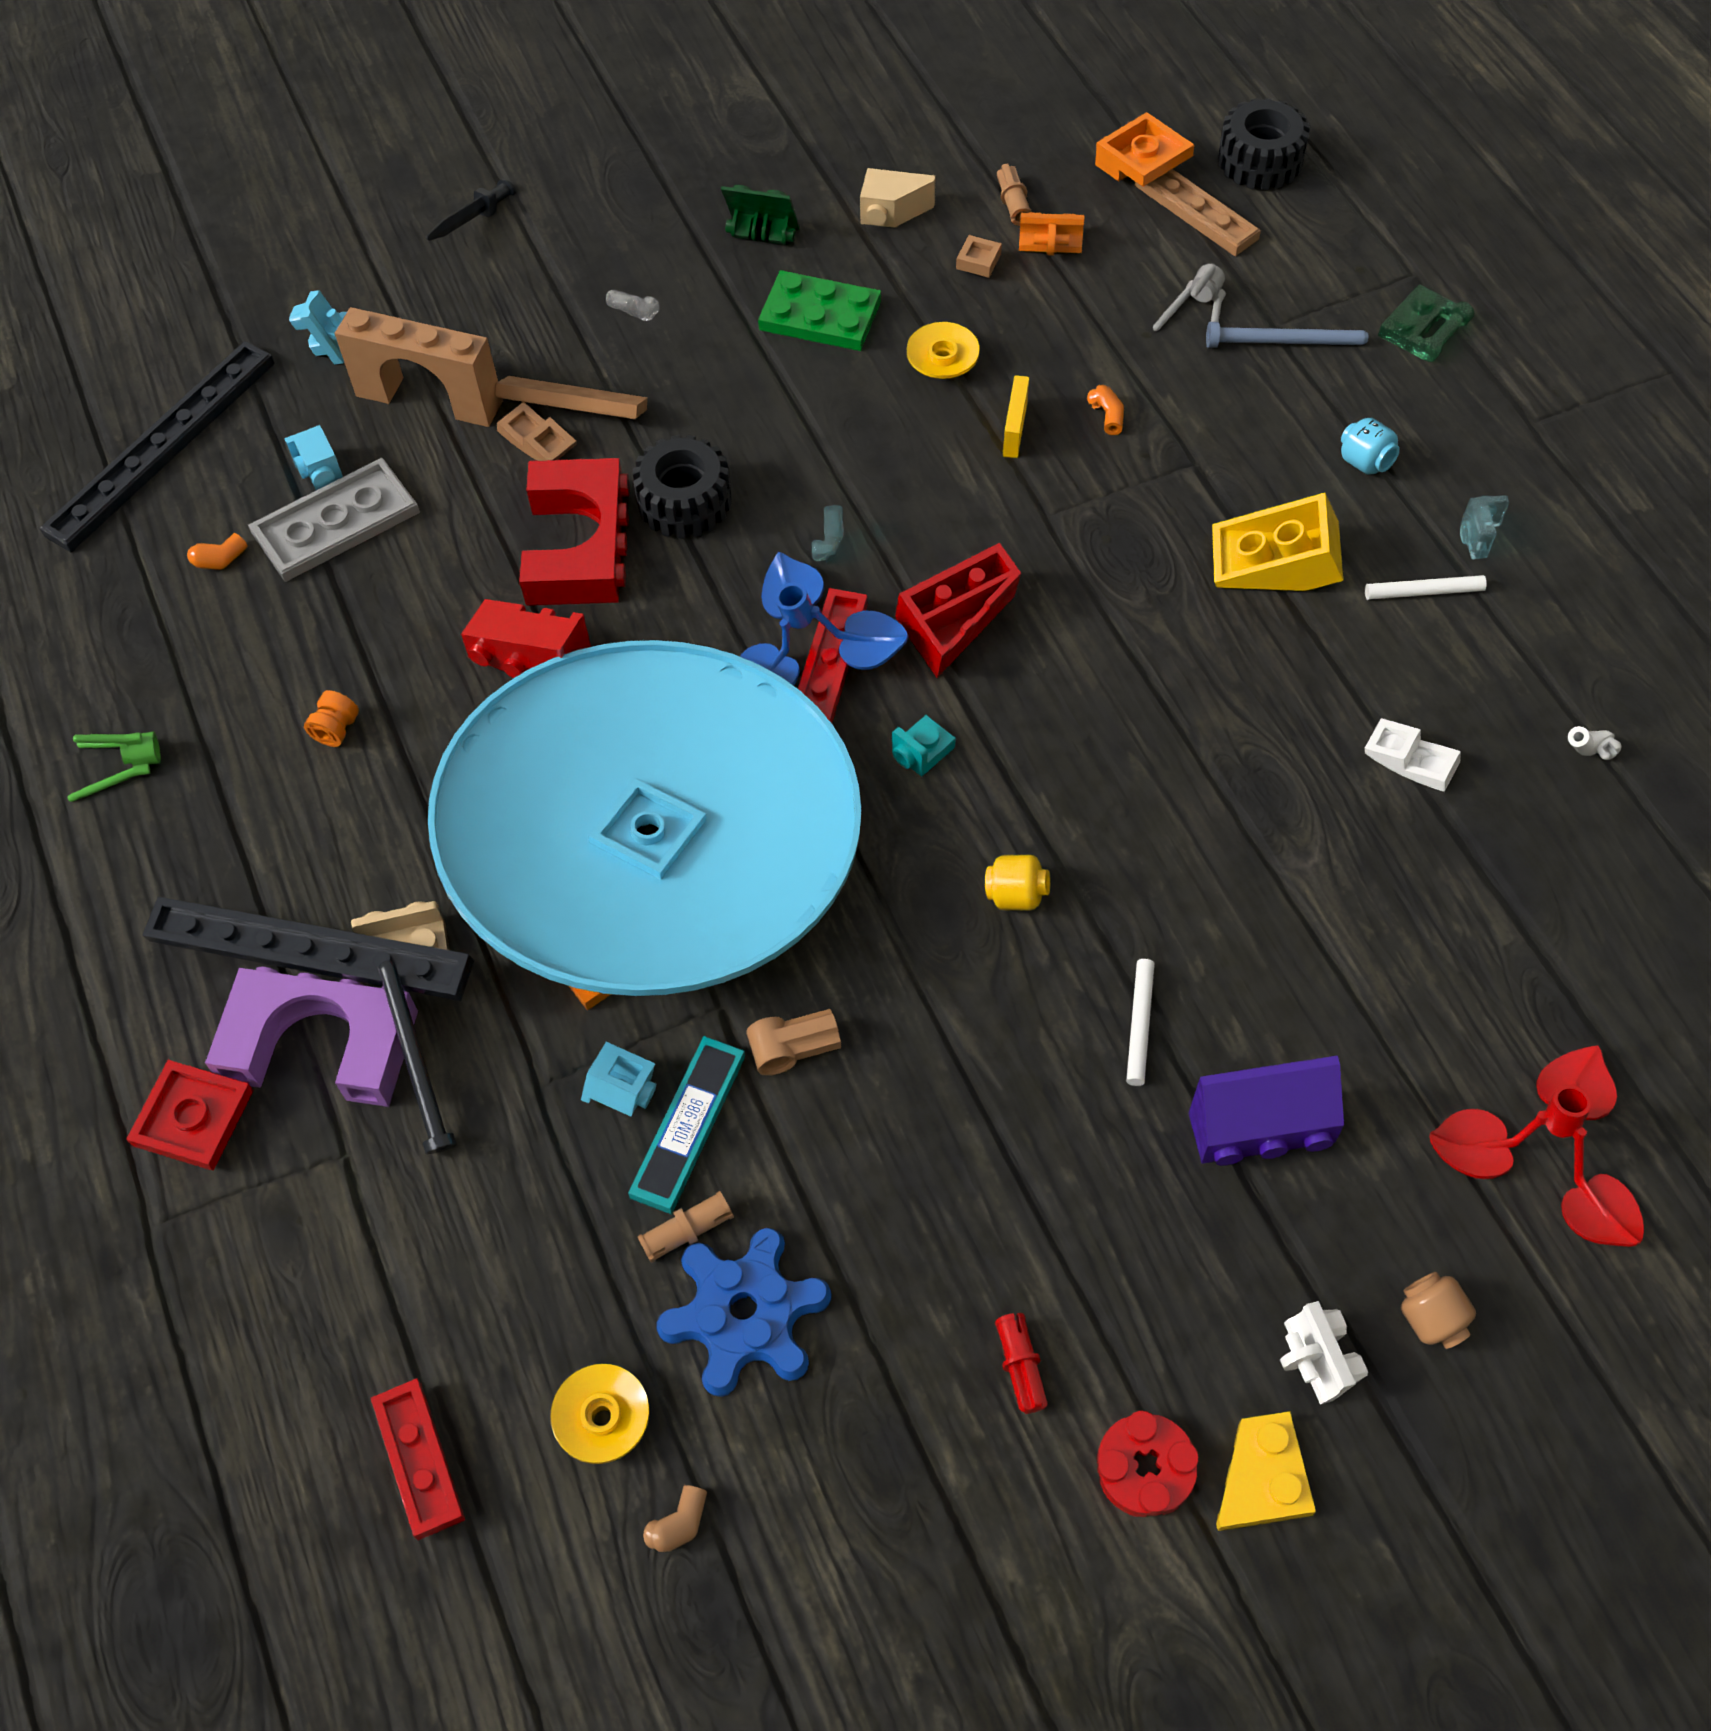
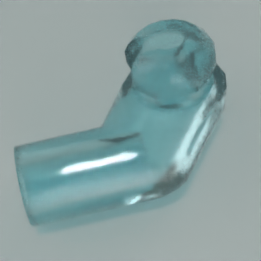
[812,505,844,563]

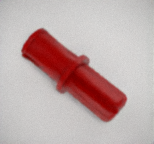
[995,1313,1047,1414]

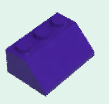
[1189,1056,1344,1166]

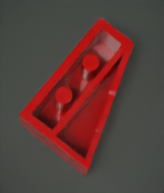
[895,543,1021,678]

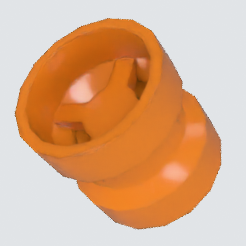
[304,690,359,747]

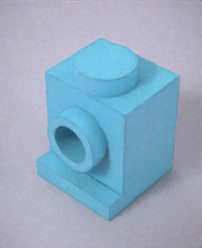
[284,425,343,490]
[581,1042,657,1116]

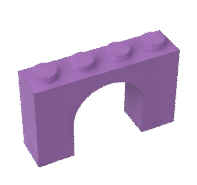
[205,967,418,1107]

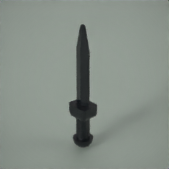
[426,179,515,241]

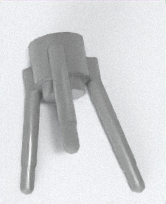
[1153,264,1226,331]

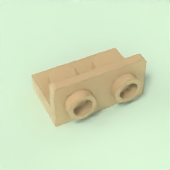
[351,901,450,984]

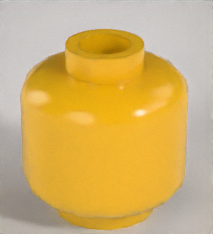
[985,855,1050,910]

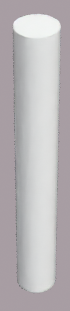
[1365,575,1486,600]
[1126,959,1154,1086]

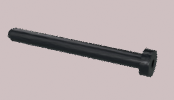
[378,961,457,1155]

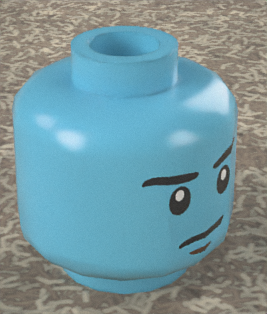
[1341,418,1400,475]

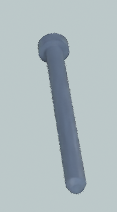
[1206,322,1368,348]

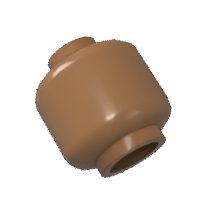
[1401,1272,1476,1349]

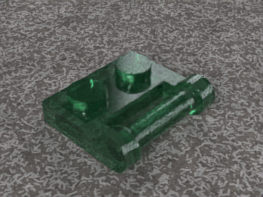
[1378,284,1475,362]

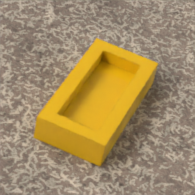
[1003,375,1029,458]

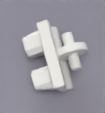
[1280,1301,1368,1405]

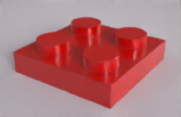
[126,1060,254,1171]

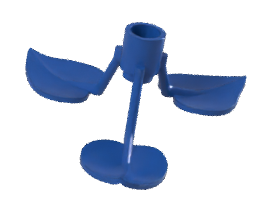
[740,552,909,686]

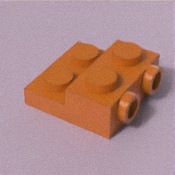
[1095,112,1194,187]

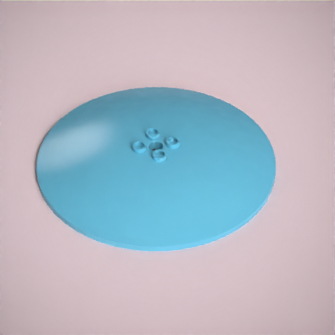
[428,640,861,996]

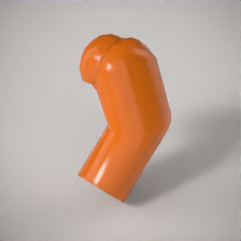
[1087,385,1124,435]

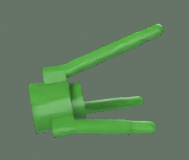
[68,731,161,802]

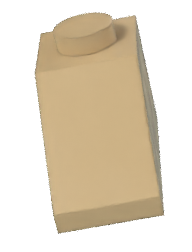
[860,168,935,228]

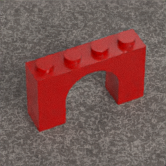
[519,458,630,606]

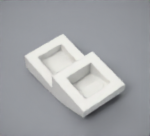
[1365,718,1461,792]

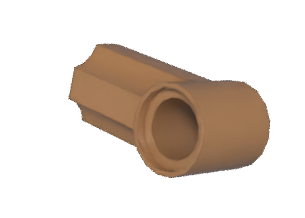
[746,1009,841,1075]

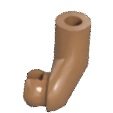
[643,1486,707,1552]

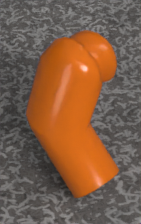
[187,533,248,570]

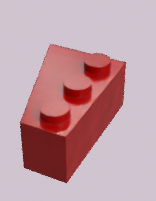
[461,599,591,678]

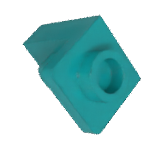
[892,715,956,777]

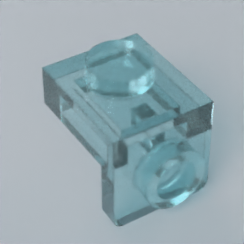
[1460,495,1510,559]

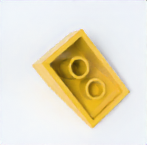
[1212,493,1343,591]

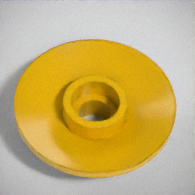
[907,322,979,379]
[551,1364,649,1464]

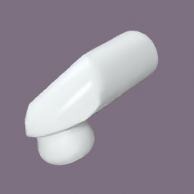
[1568,726,1621,760]

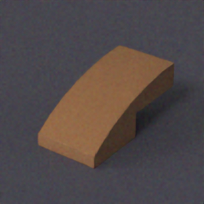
[497,402,576,461]

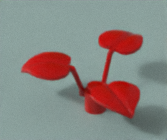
[1429,1046,1644,1247]

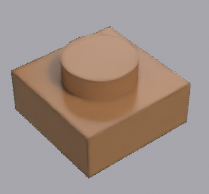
[956,235,1002,278]

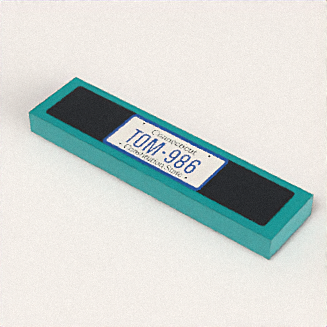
[628,1036,745,1215]

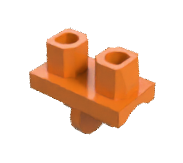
[1019,212,1084,256]

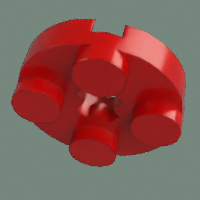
[1097,1411,1198,1518]

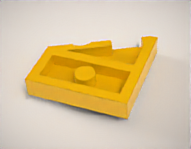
[1216,1411,1316,1531]

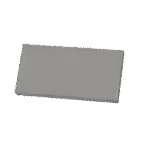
[248,458,420,582]

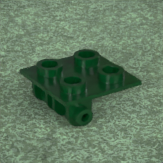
[721,185,800,245]

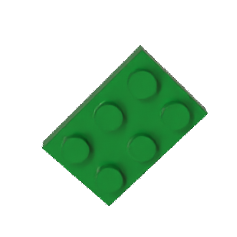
[758,270,881,351]

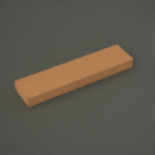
[1135,169,1261,257]
[495,376,648,419]

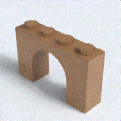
[334,307,503,427]

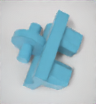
[289,290,347,365]

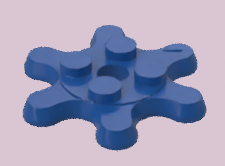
[656,1228,831,1397]

